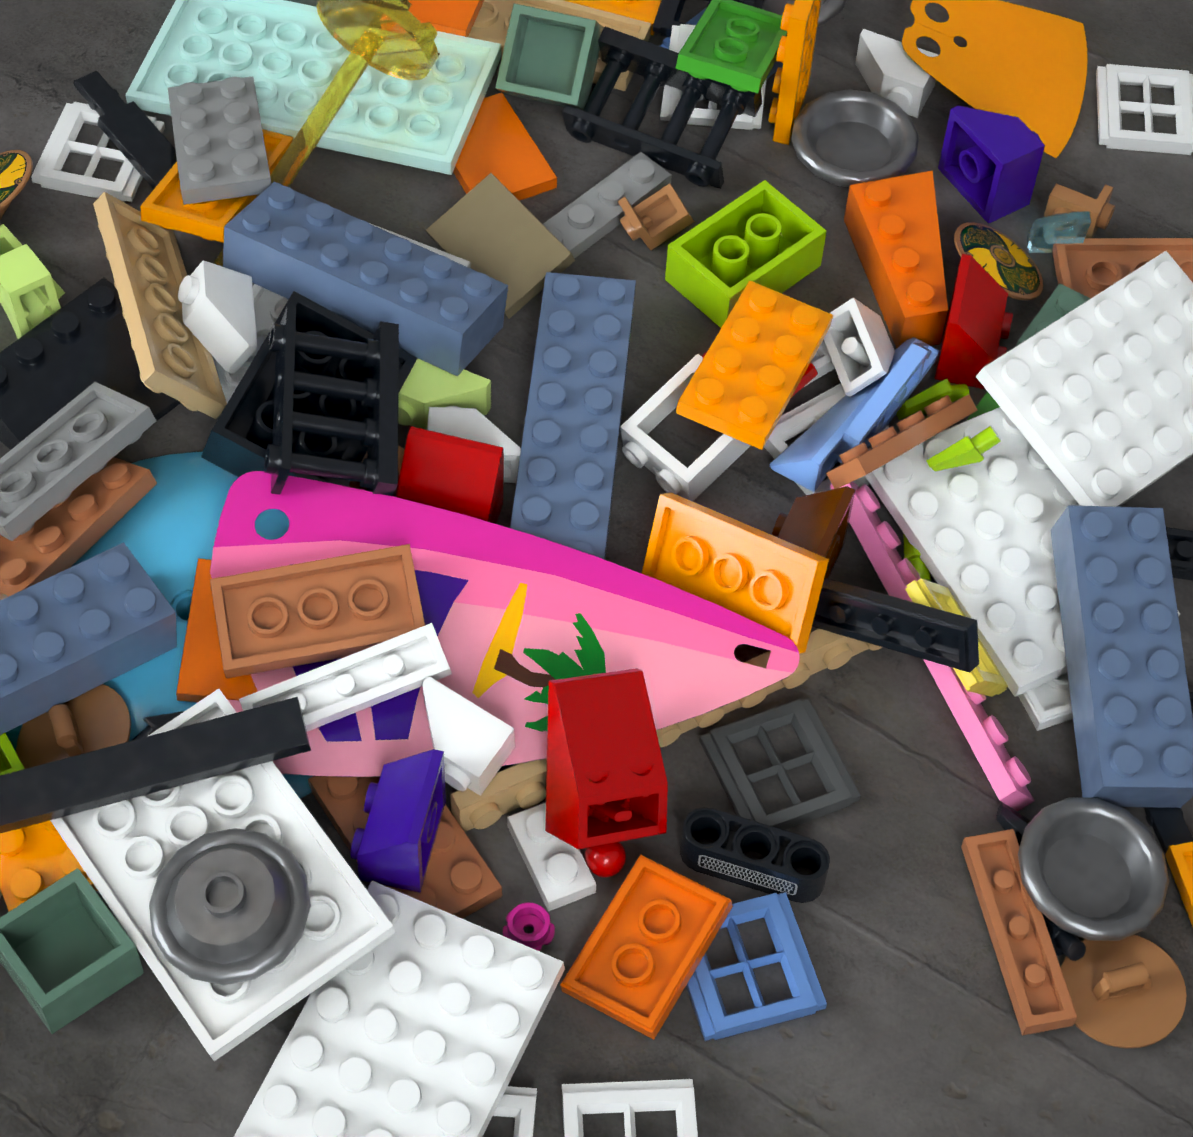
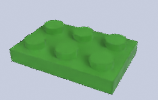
[676,0,787,94]

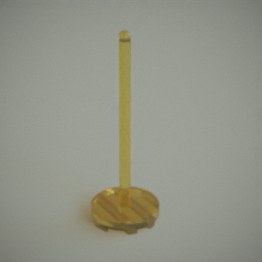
[213,0,440,267]

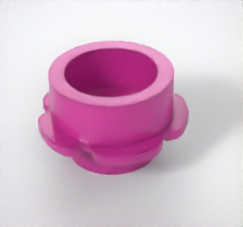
[503,903,555,951]

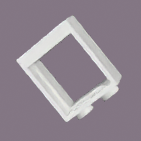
[620,354,751,501]

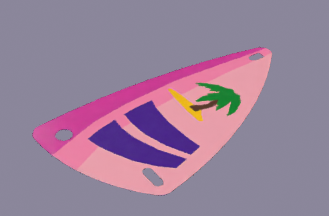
[210,471,800,777]

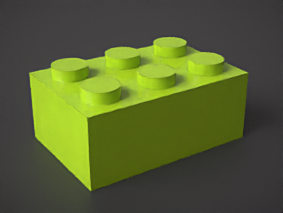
[665,180,827,328]

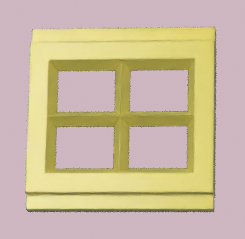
[905,578,1008,697]

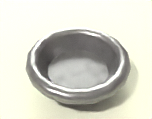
[791,89,919,187]
[1018,797,1169,941]
[149,828,311,985]

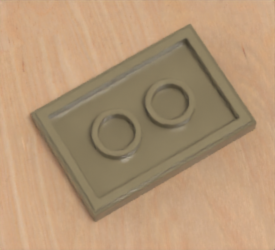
[425,173,575,319]

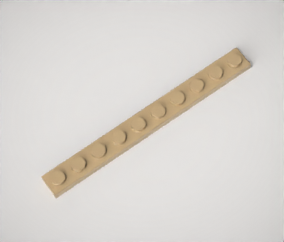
[451,629,883,832]

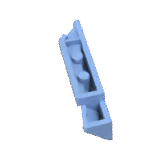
[770,337,941,492]

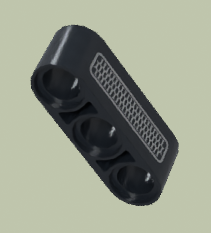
[680,807,830,903]

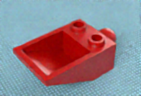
[545,668,668,878]

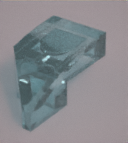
[1027,211,1091,253]

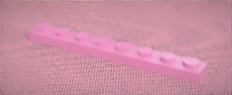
[830,481,1034,811]

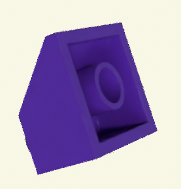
[938,106,1045,224]
[350,749,446,893]

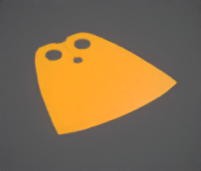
[902,0,1087,158]

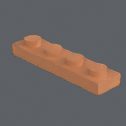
[826,394,978,489]
[961,829,1077,1036]

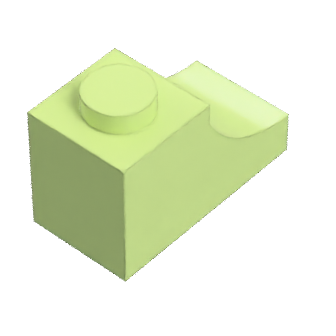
[0,244,61,339]

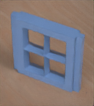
[686,892,827,1041]

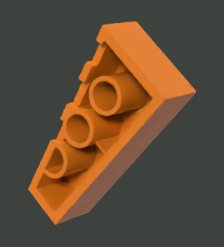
[844,170,948,349]

